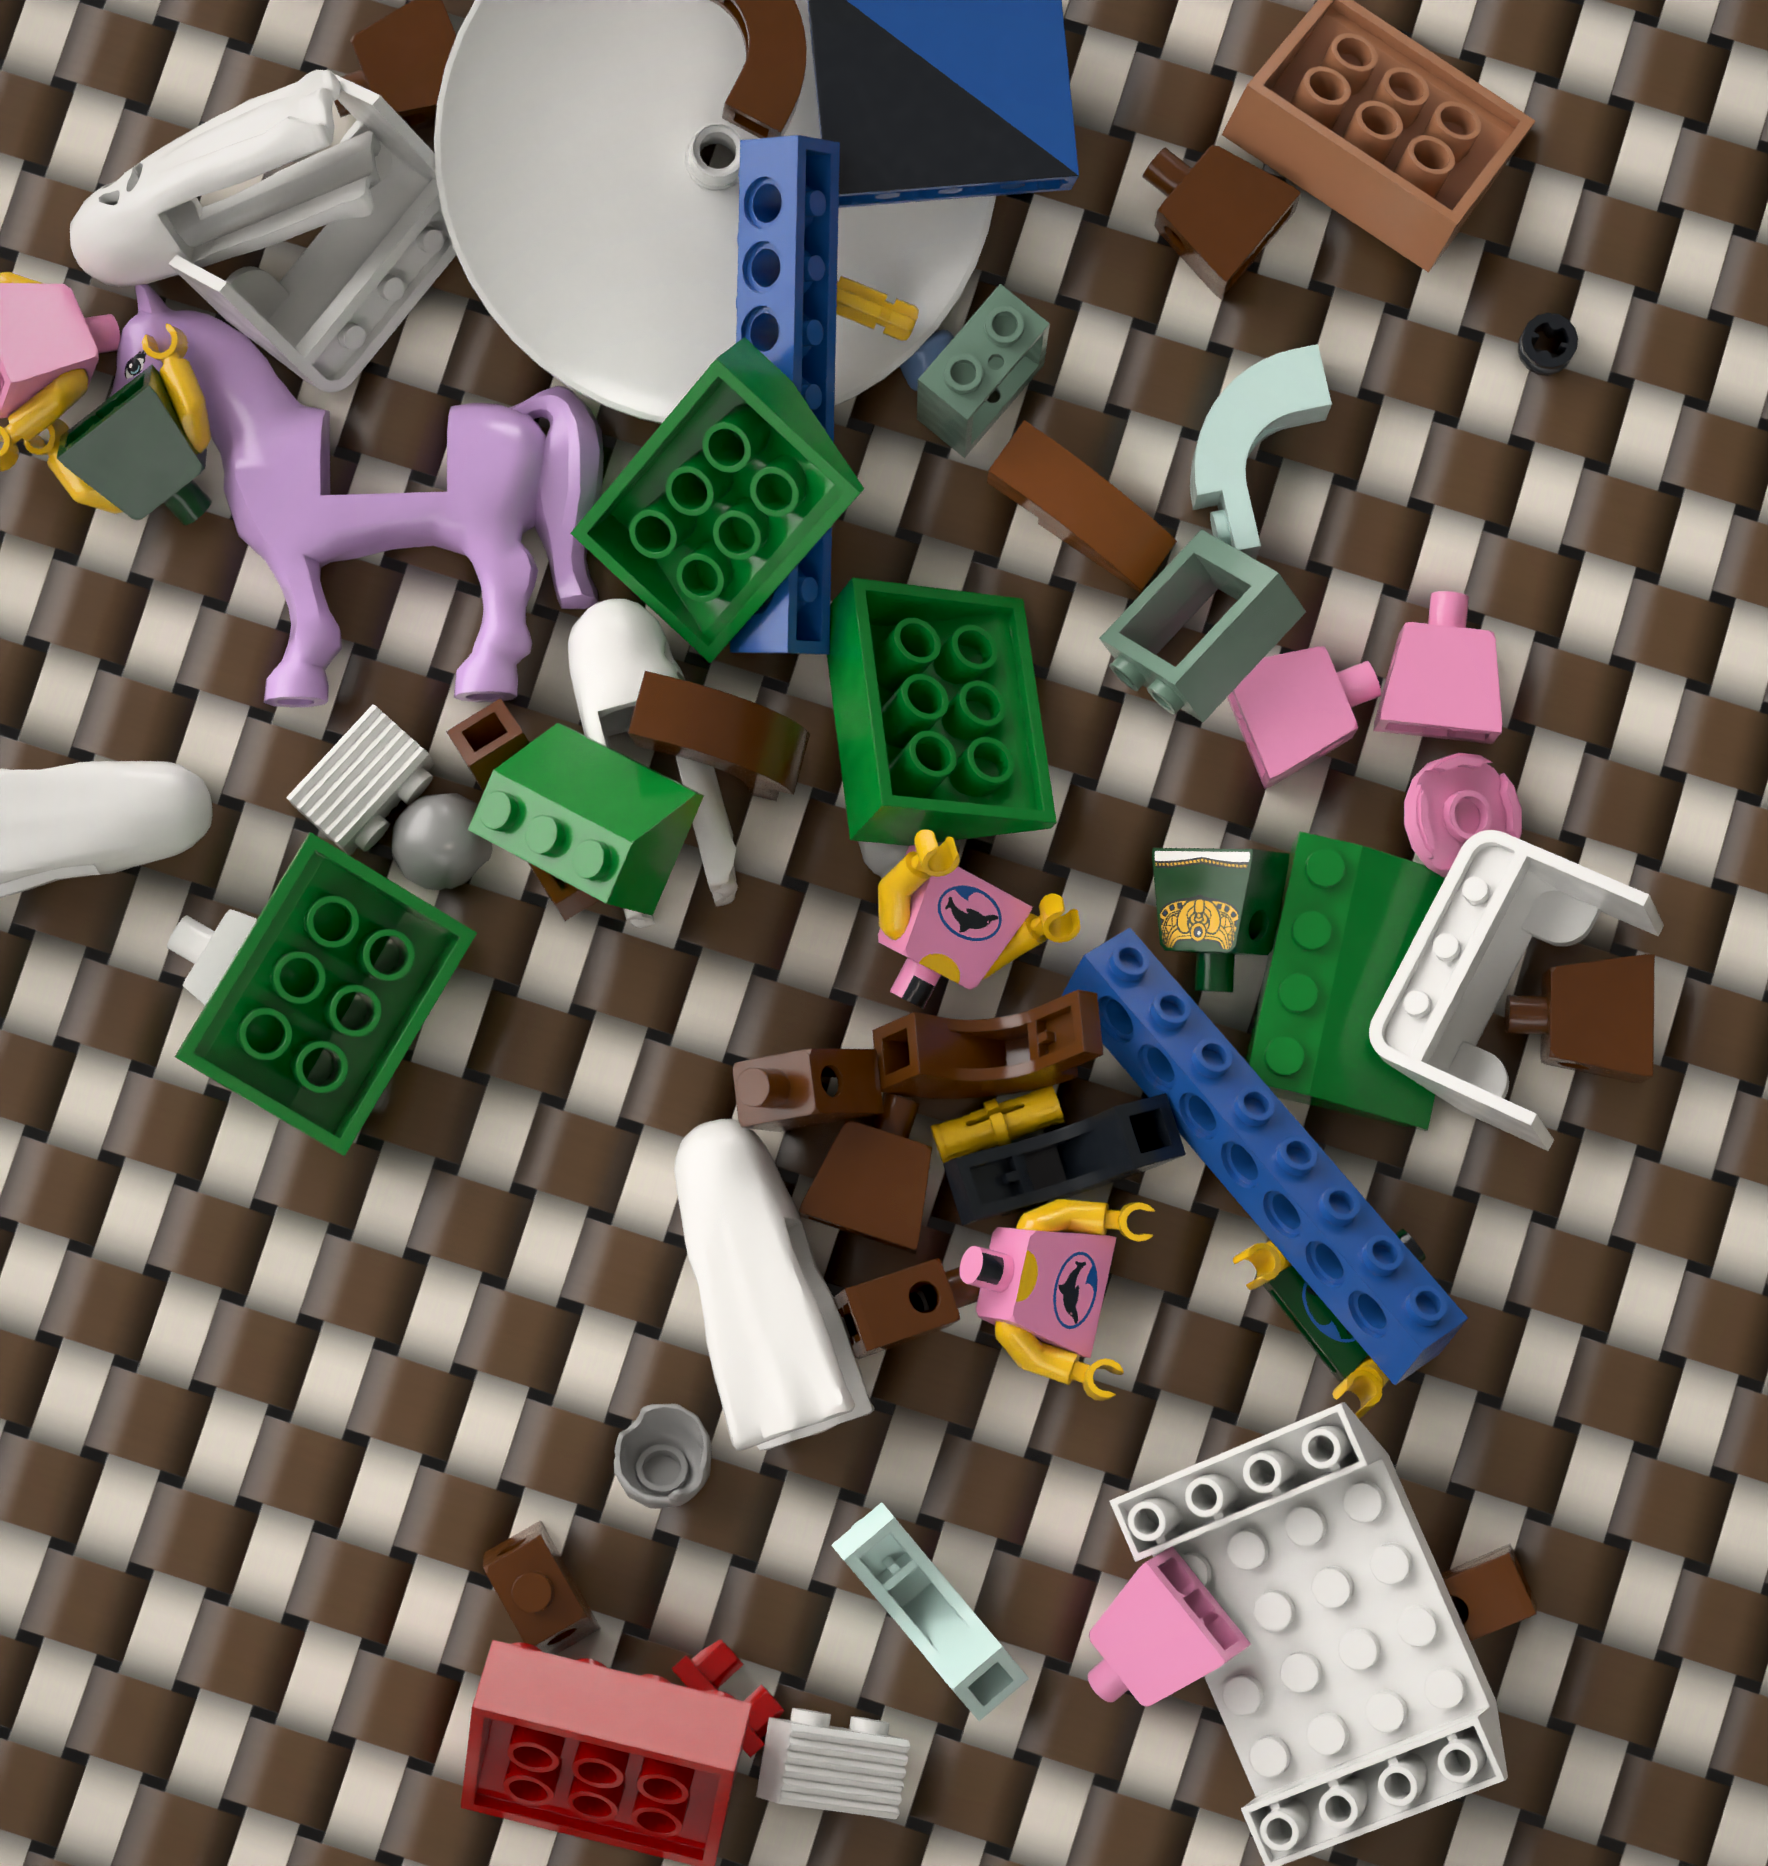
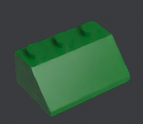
[468,723,704,916]

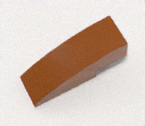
[987,420,1177,593]

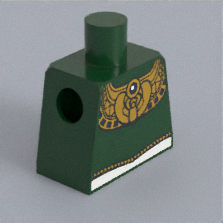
[1152,848,1290,993]

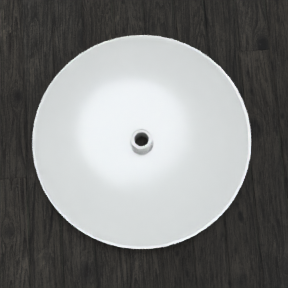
[434,0,996,424]

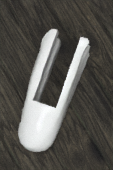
[70,70,381,287]
[568,599,738,928]
[0,761,213,898]
[674,1119,874,1451]

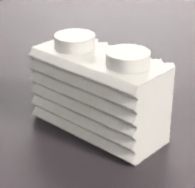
[286,704,434,856]
[756,1708,911,1819]

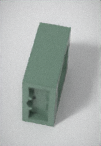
[917,284,1050,458]
[1099,529,1306,722]

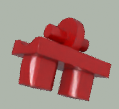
[671,1639,785,1758]

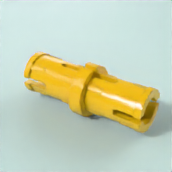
[930,1086,1065,1163]

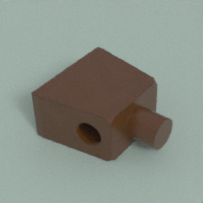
[334,0,456,131]
[1142,145,1301,300]
[1505,954,1655,1083]
[732,1049,884,1132]
[799,1093,932,1254]
[833,1258,980,1360]
[483,1521,601,1655]
[1441,1543,1537,1641]

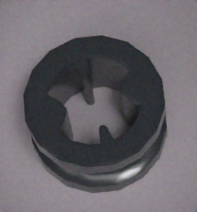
[1518,313,1578,376]

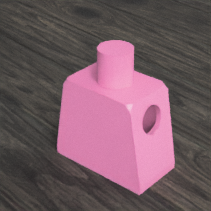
[1373,591,1502,744]
[1227,646,1381,789]
[1088,1546,1251,1707]

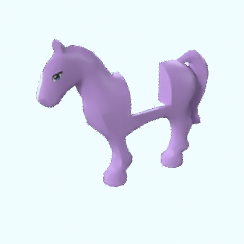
[109,284,604,708]

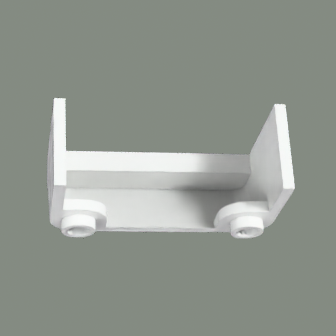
[169,75,456,392]
[1369,830,1664,1151]

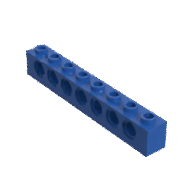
[730,135,840,655]
[1062,928,1468,1385]

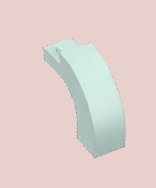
[1190,344,1332,560]
[831,1502,1029,1721]

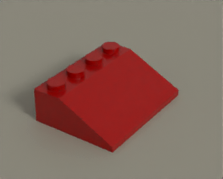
[460,1640,752,1866]

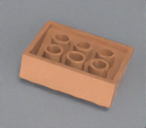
[1222,0,1536,273]

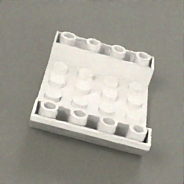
[1110,1402,1508,1866]

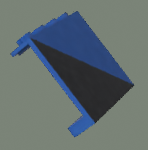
[807,0,1079,208]

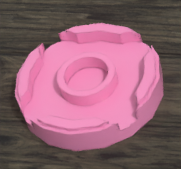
[1404,753,1522,878]

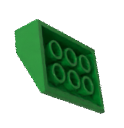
[570,337,864,663]
[827,577,1057,846]
[1245,831,1445,1131]
[175,832,477,1156]

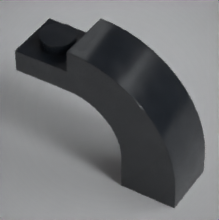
[943,1093,1186,1226]

